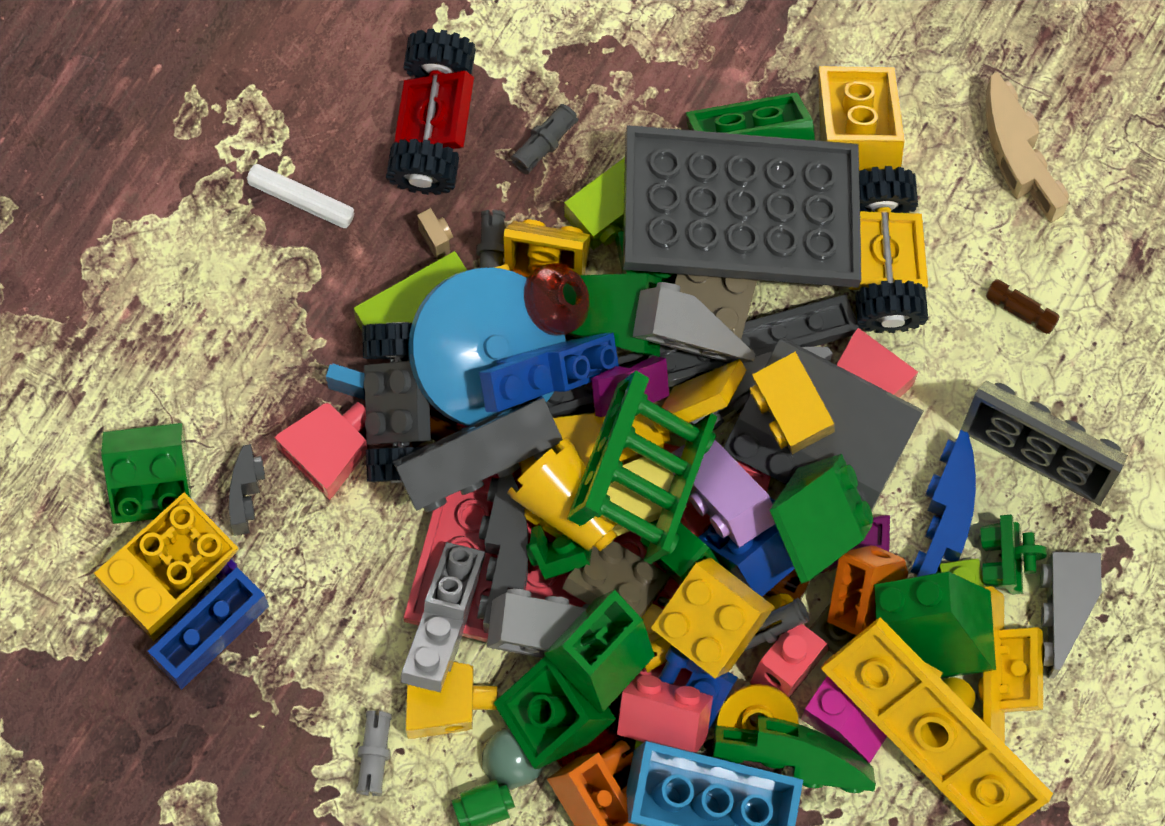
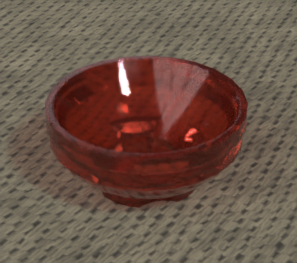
[524,263,590,336]

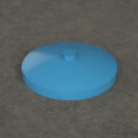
[408,268,566,426]

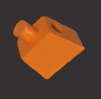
[827,545,908,635]

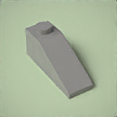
[633,282,755,363]

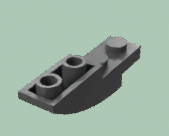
[477,474,529,633]

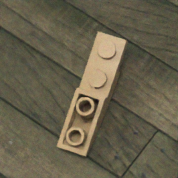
[985,72,1069,223]

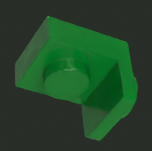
[526,525,592,579]

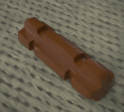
[986,279,1060,334]

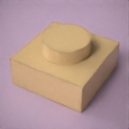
[417,208,453,260]

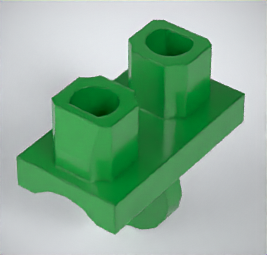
[980,514,1047,595]

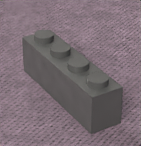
[393,396,563,512]

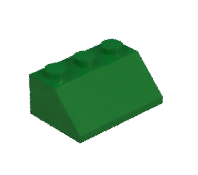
[686,92,815,140]

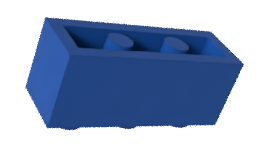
[148,567,269,690]

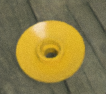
[717,684,799,730]

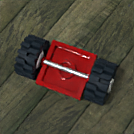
[386,29,476,195]

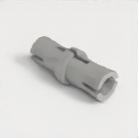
[356,711,392,796]

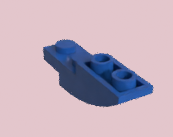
[479,333,619,412]
[910,430,976,577]

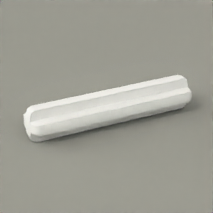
[247,164,355,228]

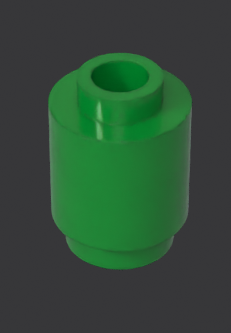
[451,779,515,826]

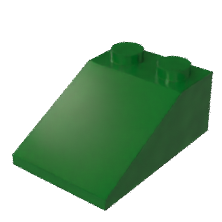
[769,454,873,584]

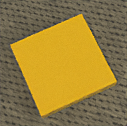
[653,359,747,433]

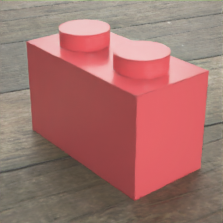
[617,675,713,753]

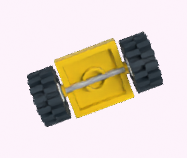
[849,166,928,333]

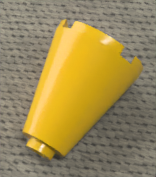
[507,438,618,552]

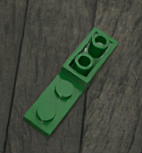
[713,715,876,793]

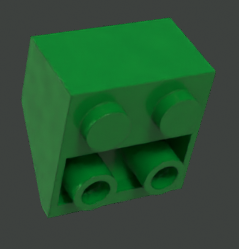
[101,423,192,524]
[544,590,655,713]

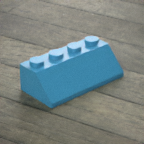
[626,741,803,826]

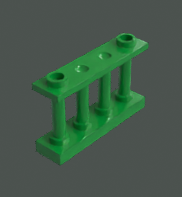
[567,371,718,564]

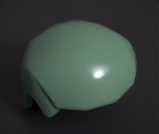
[482,727,545,790]

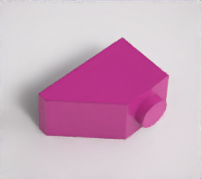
[801,676,887,764]

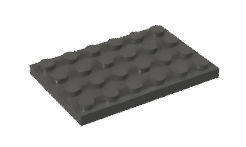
[623,125,861,288]

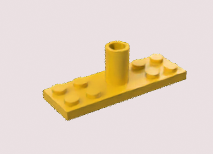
[821,617,1053,826]

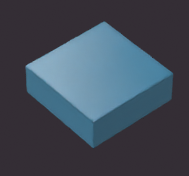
[326,364,365,400]

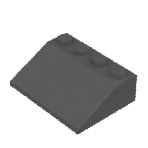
[724,337,924,511]
[960,380,1128,506]

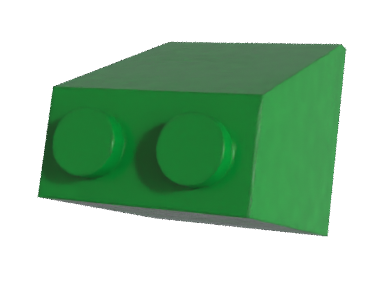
[874,571,996,679]

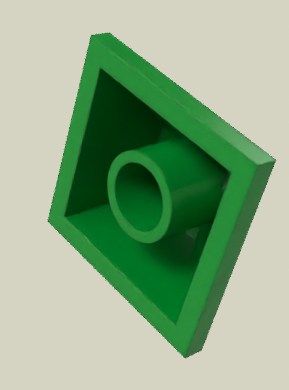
[494,656,616,769]

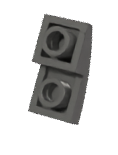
[229,444,265,536]

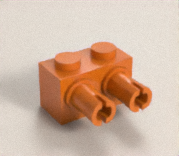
[547,740,637,826]

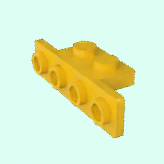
[978,586,1043,744]

